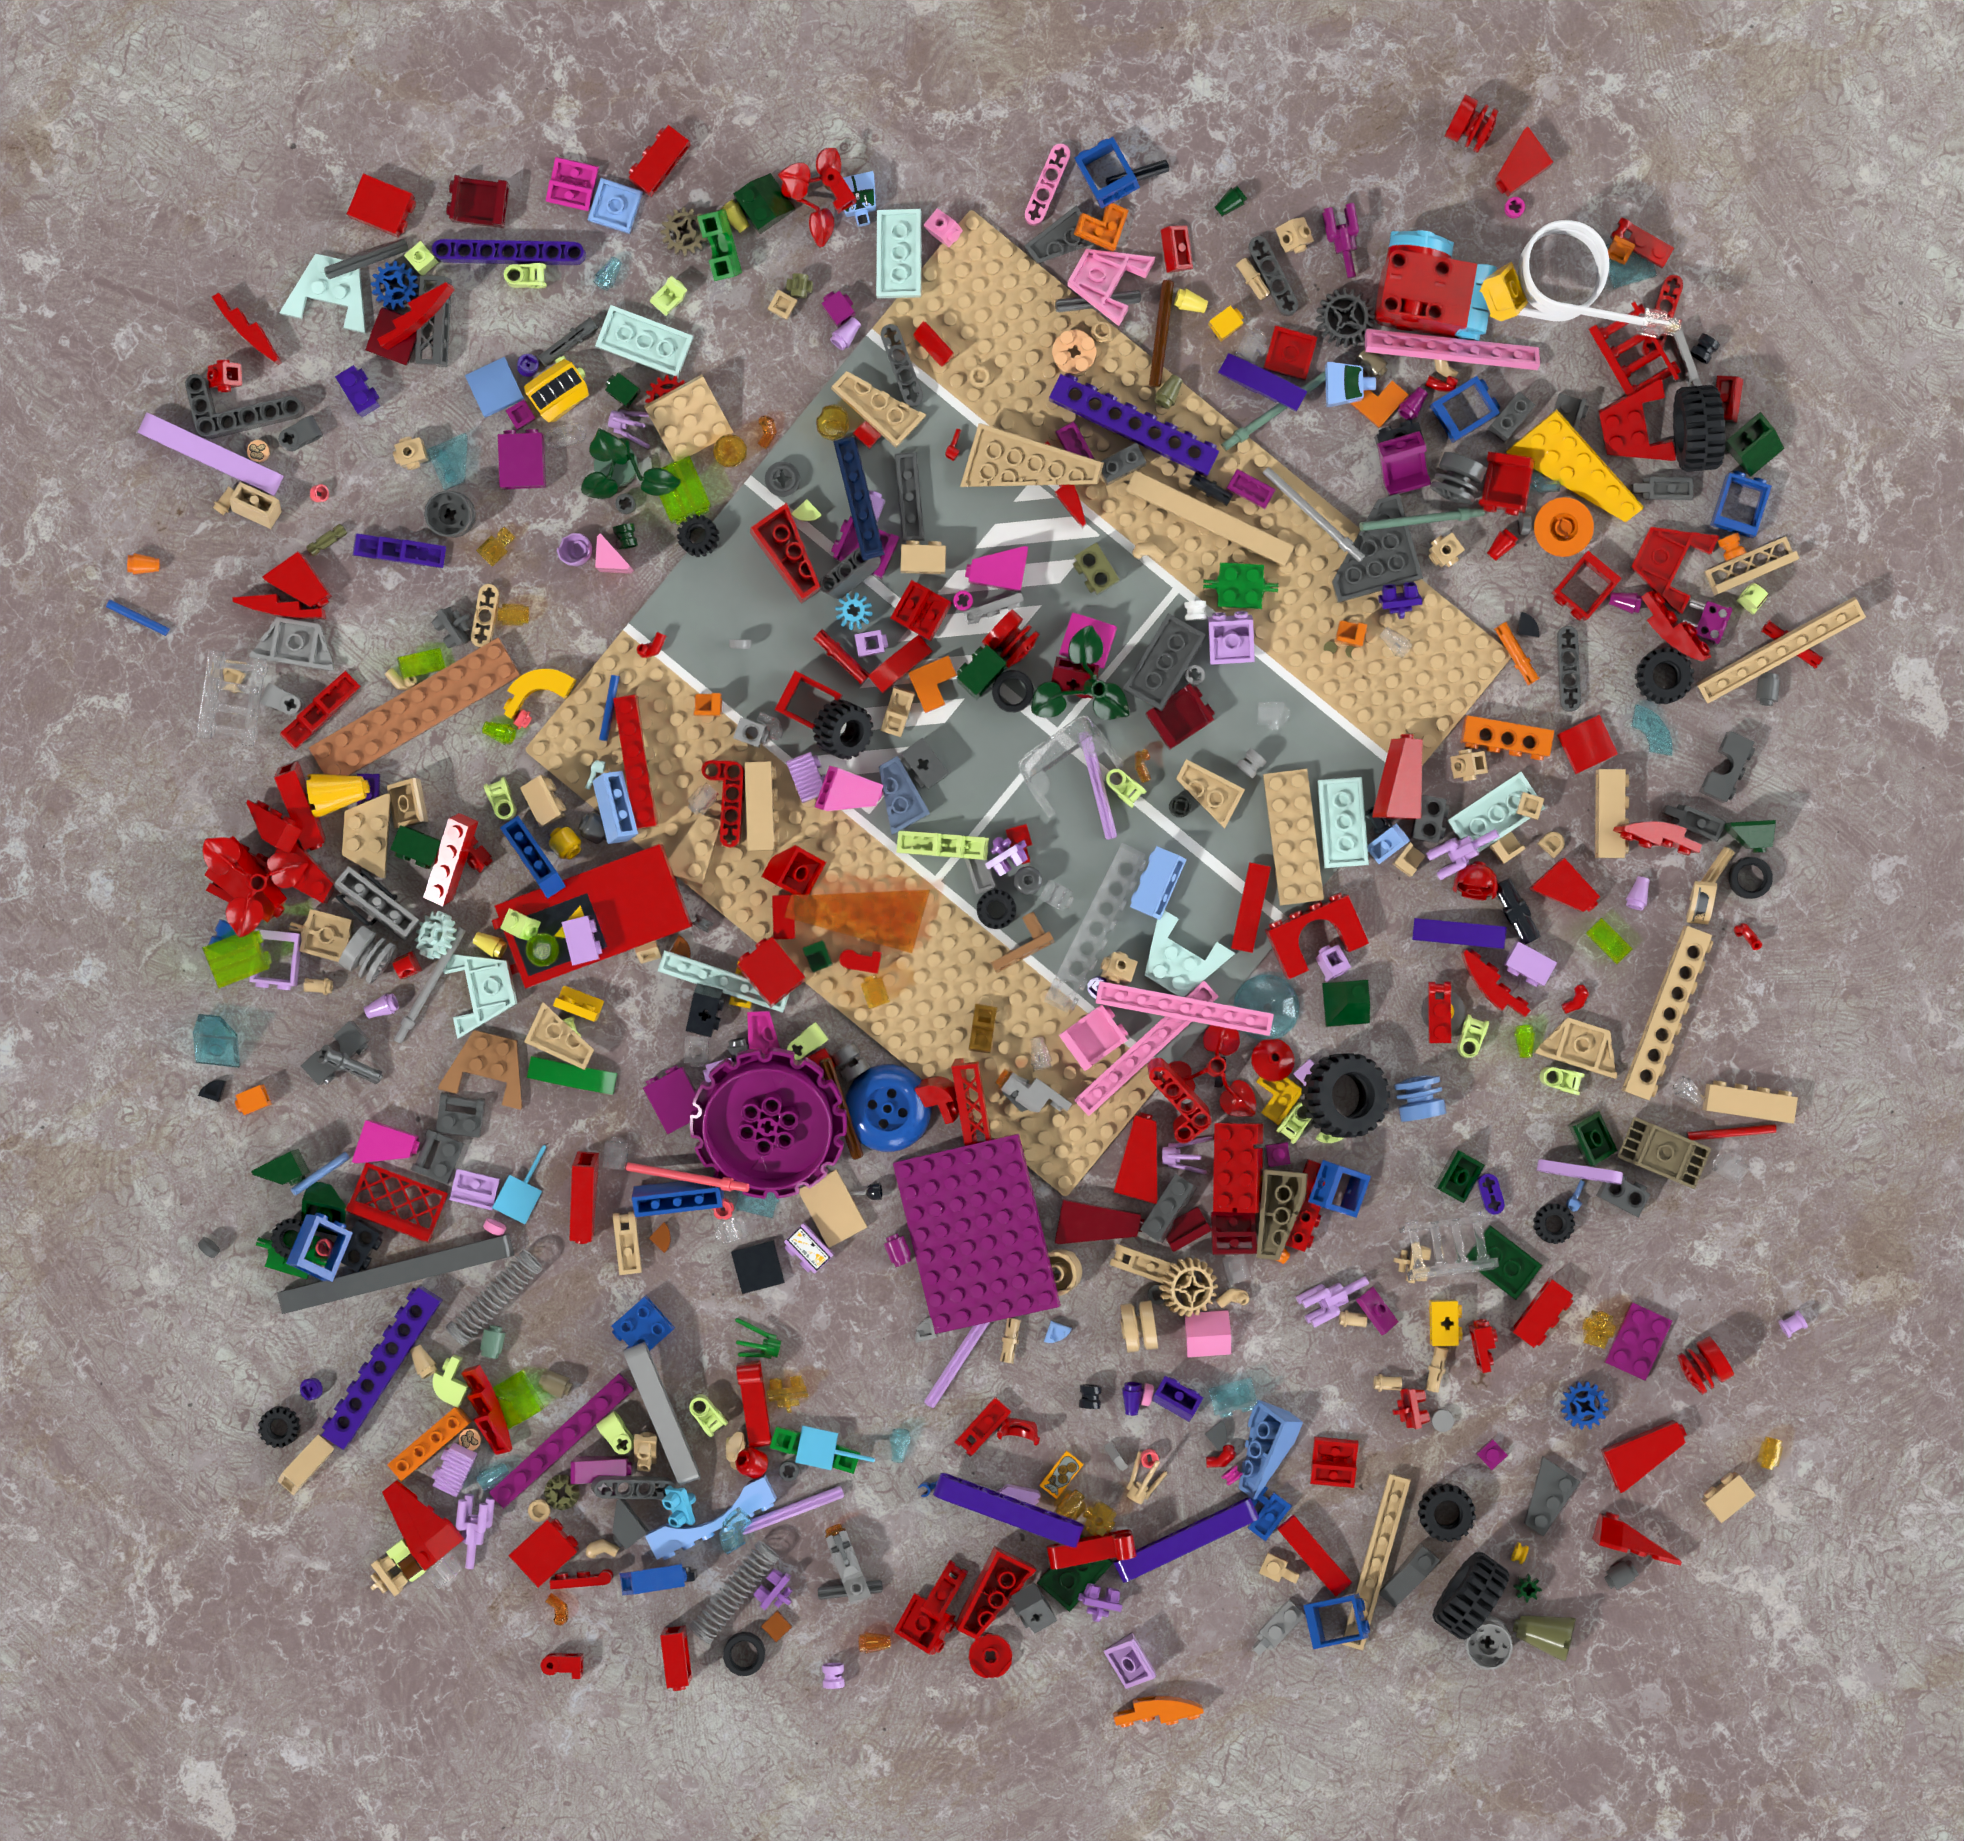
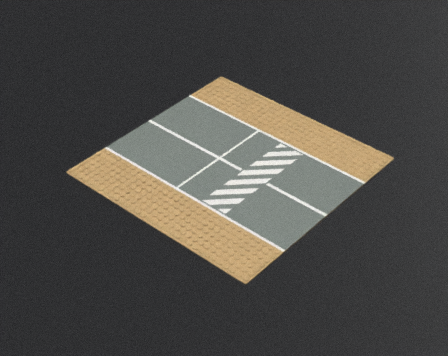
[526,210,1511,1196]

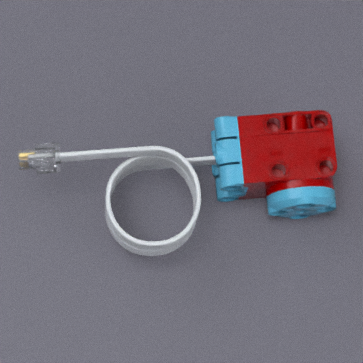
[1374,220,1682,341]

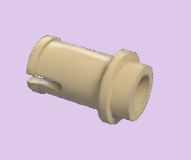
[213,486,234,516]
[304,978,333,995]
[1339,1310,1367,1328]
[1373,1374,1402,1392]

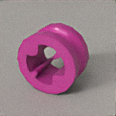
[1504,197,1525,219]
[953,591,973,611]
[1221,1465,1243,1486]

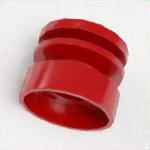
[1444,94,1499,153]
[981,609,1040,668]
[1677,1336,1734,1395]

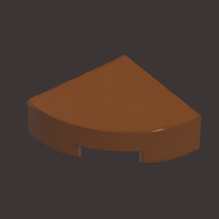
[670,935,691,959]
[649,1222,671,1253]

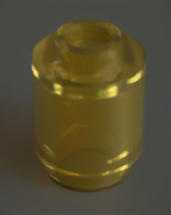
[498,603,529,626]
[1757,1436,1784,1470]

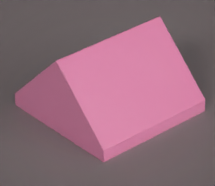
[595,533,634,574]
[1184,1310,1231,1357]

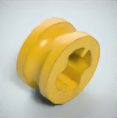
[1511,1542,1529,1565]

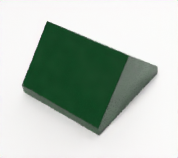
[1568,1111,1618,1167]
[1434,1148,1485,1203]

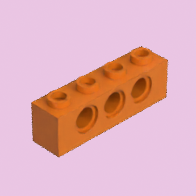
[1460,715,1554,761]
[387,1406,472,1481]

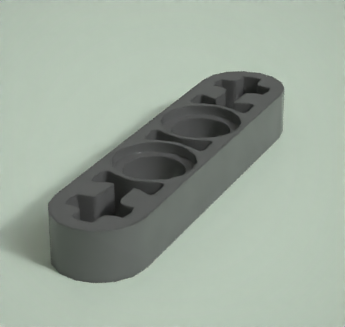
[1248,236,1298,316]
[881,324,923,407]
[1557,626,1581,712]
[591,1476,676,1499]

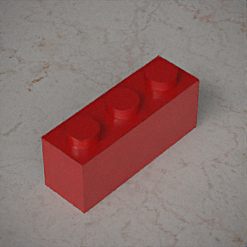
[628,125,691,197]
[1510,1277,1573,1348]

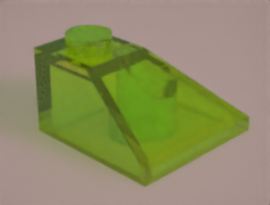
[492,1370,545,1429]

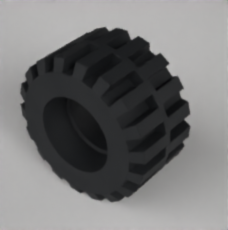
[1635,648,1694,704]
[813,699,873,760]
[1418,1483,1476,1542]

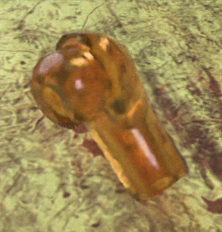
[757,415,777,449]
[1135,749,1151,783]
[545,1593,569,1626]

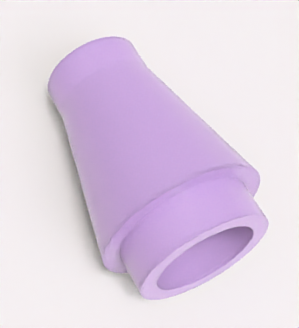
[830,317,861,350]
[1626,876,1650,911]
[364,993,399,1019]

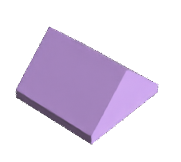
[1103,1633,1156,1689]

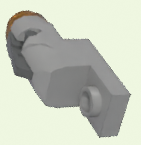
[995,1069,1072,1112]
[825,1524,871,1605]

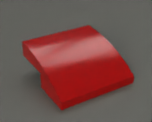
[890,580,953,641]
[1557,714,1618,774]
[1310,1436,1359,1488]

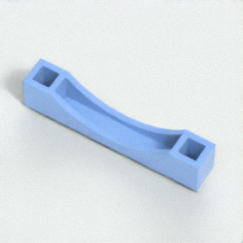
[645,1474,777,1560]

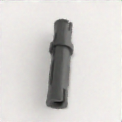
[537,317,598,367]

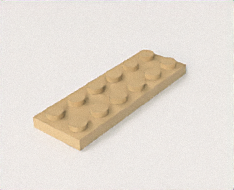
[1263,769,1324,906]

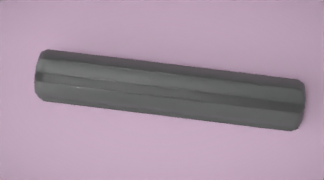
[818,1580,883,1600]

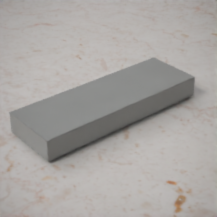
[1669,326,1702,387]

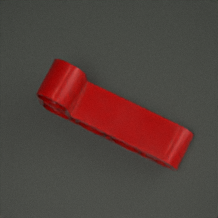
[701,760,745,848]
[1147,1058,1211,1143]
[736,1360,772,1448]
[1047,1529,1137,1569]

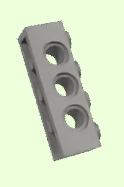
[334,866,419,942]

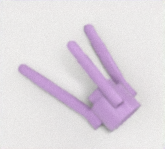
[608,409,650,449]
[1162,1136,1213,1174]

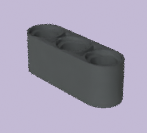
[820,547,881,599]

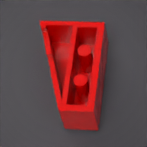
[264,841,335,904]

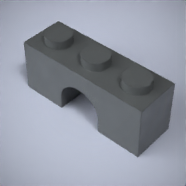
[1699,731,1755,803]
[301,1021,370,1085]
[1140,1174,1197,1243]

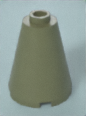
[1513,1615,1576,1662]

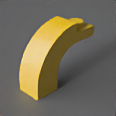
[503,669,577,720]

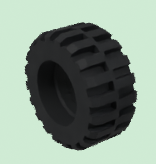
[1673,385,1725,472]
[1301,1053,1390,1138]
[1432,1552,1510,1640]

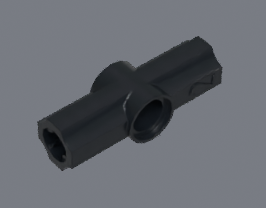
[1497,878,1541,945]

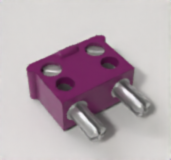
[1682,599,1732,646]

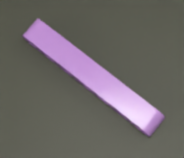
[138,412,284,496]

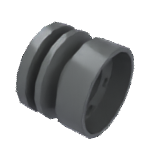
[1430,452,1487,505]
[424,490,476,538]

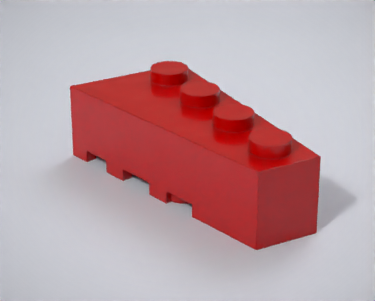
[750,503,820,604]
[955,1546,1036,1640]

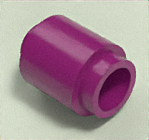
[883,1233,912,1268]

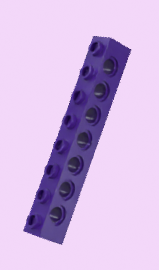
[1049,373,1219,477]
[321,1285,443,1450]

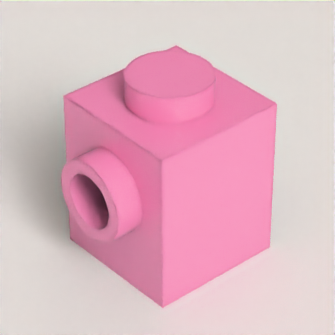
[924,208,963,247]

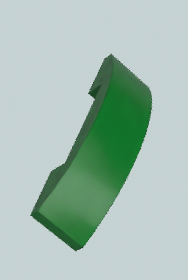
[527,1056,618,1095]
[770,1426,860,1474]

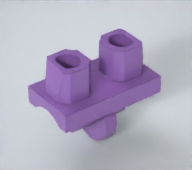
[985,837,1028,876]
[753,1568,793,1610]
[1078,1583,1123,1622]

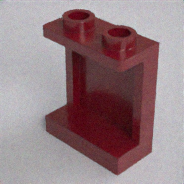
[446,175,510,229]
[1145,683,1215,750]

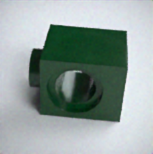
[605,372,641,408]

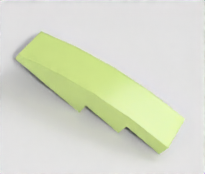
[896,831,989,860]

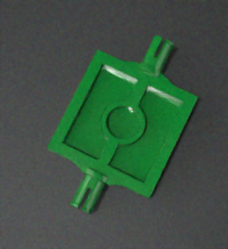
[1203,562,1279,609]
[256,1230,328,1279]

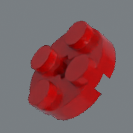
[968,1632,1012,1678]

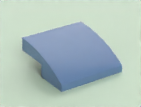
[465,357,524,418]

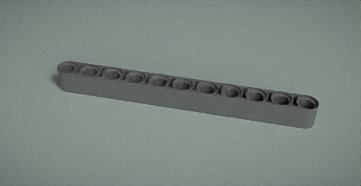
[277,1234,514,1314]

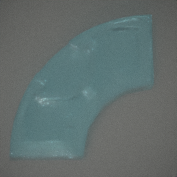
[1631,705,1672,756]
[719,1507,752,1555]

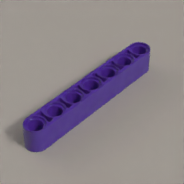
[432,239,586,265]
[933,1473,1084,1547]
[1113,1497,1260,1583]

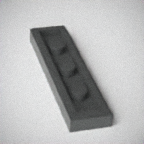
[895,452,925,542]

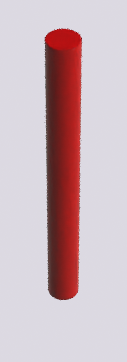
[1687,1124,1776,1140]

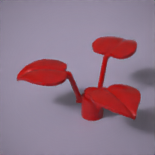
[778,148,841,248]
[202,837,309,937]
[1161,1025,1256,1117]

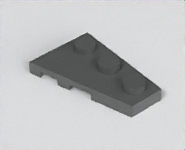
[1024,205,1094,264]
[1524,1456,1580,1537]

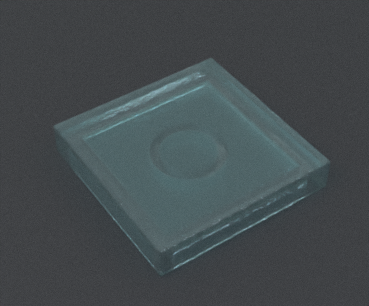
[1606,238,1657,289]

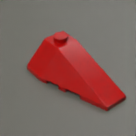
[382,1480,464,1571]
[1592,1511,1682,1566]

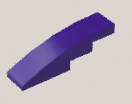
[1218,353,1307,412]
[352,533,446,568]
[1412,918,1507,949]

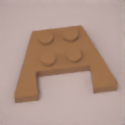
[438,1030,523,1110]

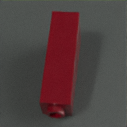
[1055,1199,1144,1244]

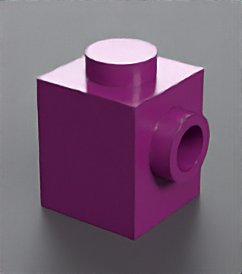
[821,291,856,328]

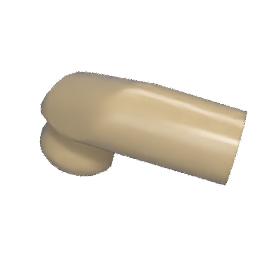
[1434,359,1458,378]
[384,668,417,690]

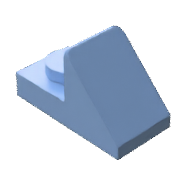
[1367,823,1410,864]

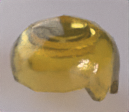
[816,404,850,441]
[713,434,747,467]

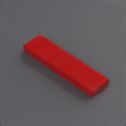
[1231,862,1271,953]

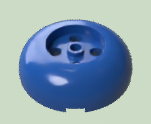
[845,1064,932,1152]

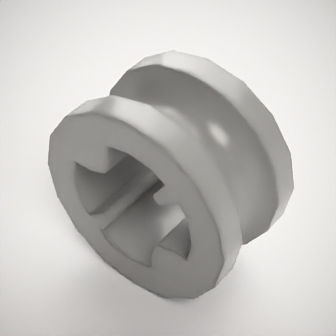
[1185,665,1205,685]

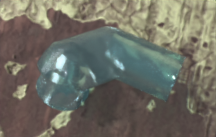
[1531,472,1560,493]

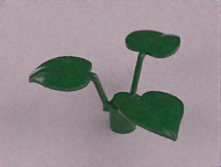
[581,428,681,499]
[1031,625,1129,720]

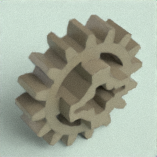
[660,207,708,257]

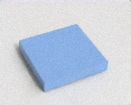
[587,178,643,234]

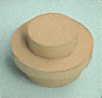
[1091,320,1113,343]

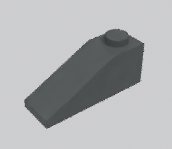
[1379,1543,1440,1607]

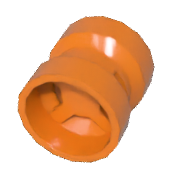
[1718,533,1746,561]

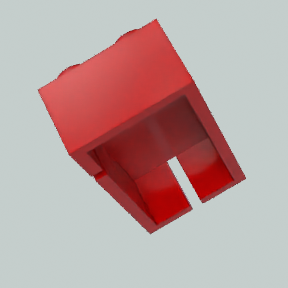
[1213,1122,1263,1213]

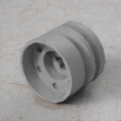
[338,925,396,984]
[1464,1615,1513,1670]

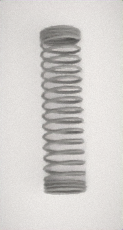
[446,1249,543,1346]
[689,1541,779,1644]

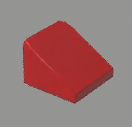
[853,420,882,449]

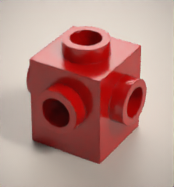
[207,360,242,392]

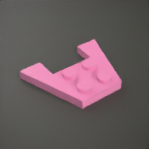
[1068,249,1155,326]

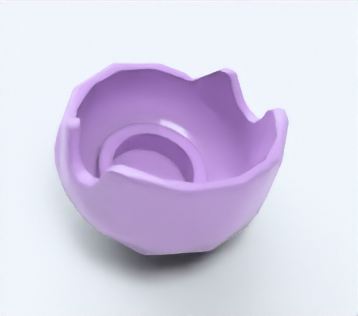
[557,533,592,567]

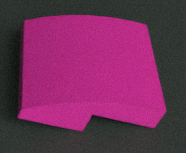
[546,157,599,211]
[1059,612,1117,669]

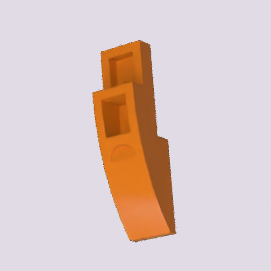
[1113,1696,1204,1727]

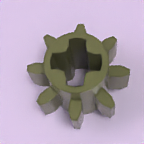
[786,273,813,298]

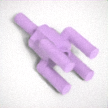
[1426,829,1500,880]
[1296,1276,1369,1328]
[456,1494,495,1569]

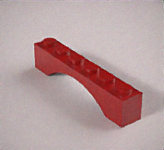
[613,695,659,830]

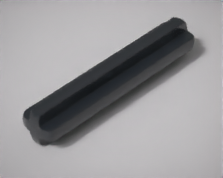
[1106,160,1169,185]

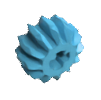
[835,593,873,630]

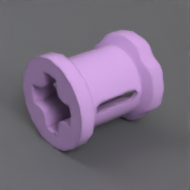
[1778,1310,1808,1338]

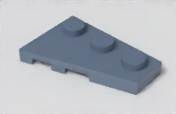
[879,756,930,835]

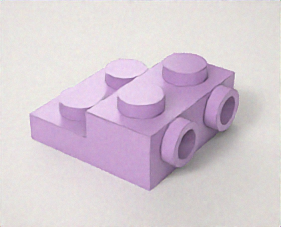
[1208,611,1255,665]

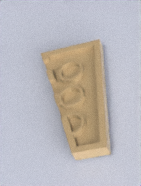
[831,371,926,448]

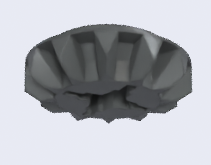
[765,462,800,497]

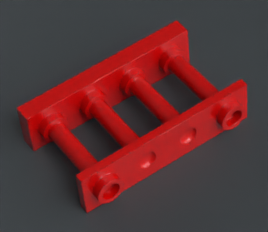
[1589,302,1681,396]

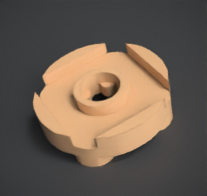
[1052,330,1096,375]

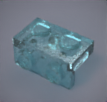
[1208,1377,1258,1418]

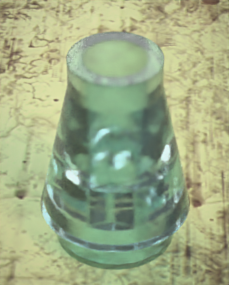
[593,257,622,291]
[890,1428,911,1463]
[475,1462,510,1492]

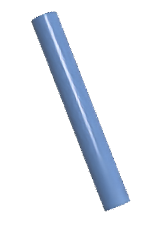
[291,1152,350,1196]

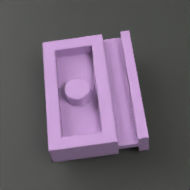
[449,1169,500,1210]

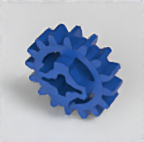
[370,261,419,310]
[1560,1381,1609,1430]

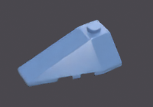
[1239,1400,1303,1499]

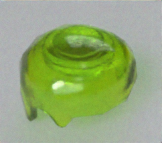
[525,933,559,967]

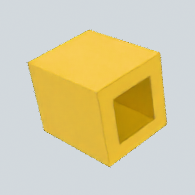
[1208,305,1244,342]

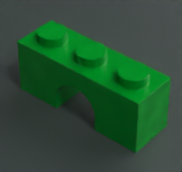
[697,209,742,281]

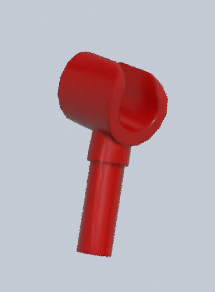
[945,429,961,461]

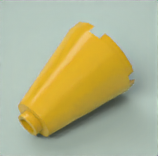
[306,774,370,818]

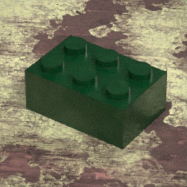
[957,645,1007,700]

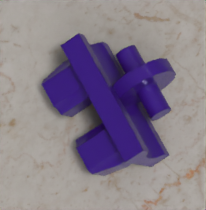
[1378,582,1422,619]

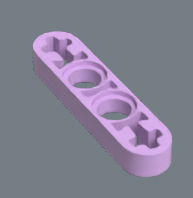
[1537,1159,1623,1184]

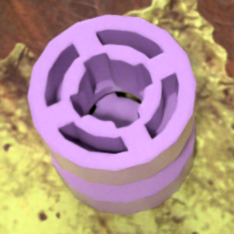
[822,1663,845,1689]

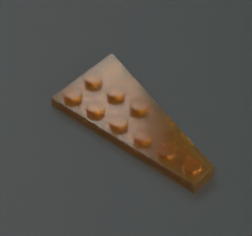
[784,890,930,953]

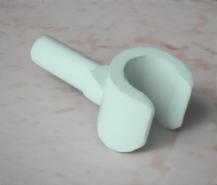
[585,760,606,790]

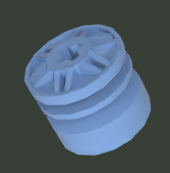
[1394,1075,1447,1122]

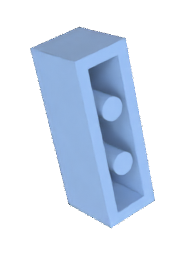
[592,771,638,844]
[1130,846,1186,920]

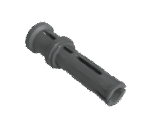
[317,1045,382,1084]

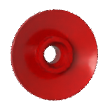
[1251,1038,1295,1082]

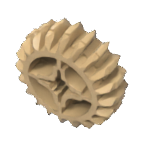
[1159,1257,1218,1317]

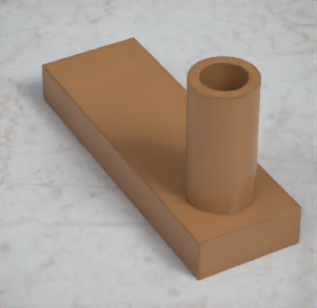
[991,912,1055,973]

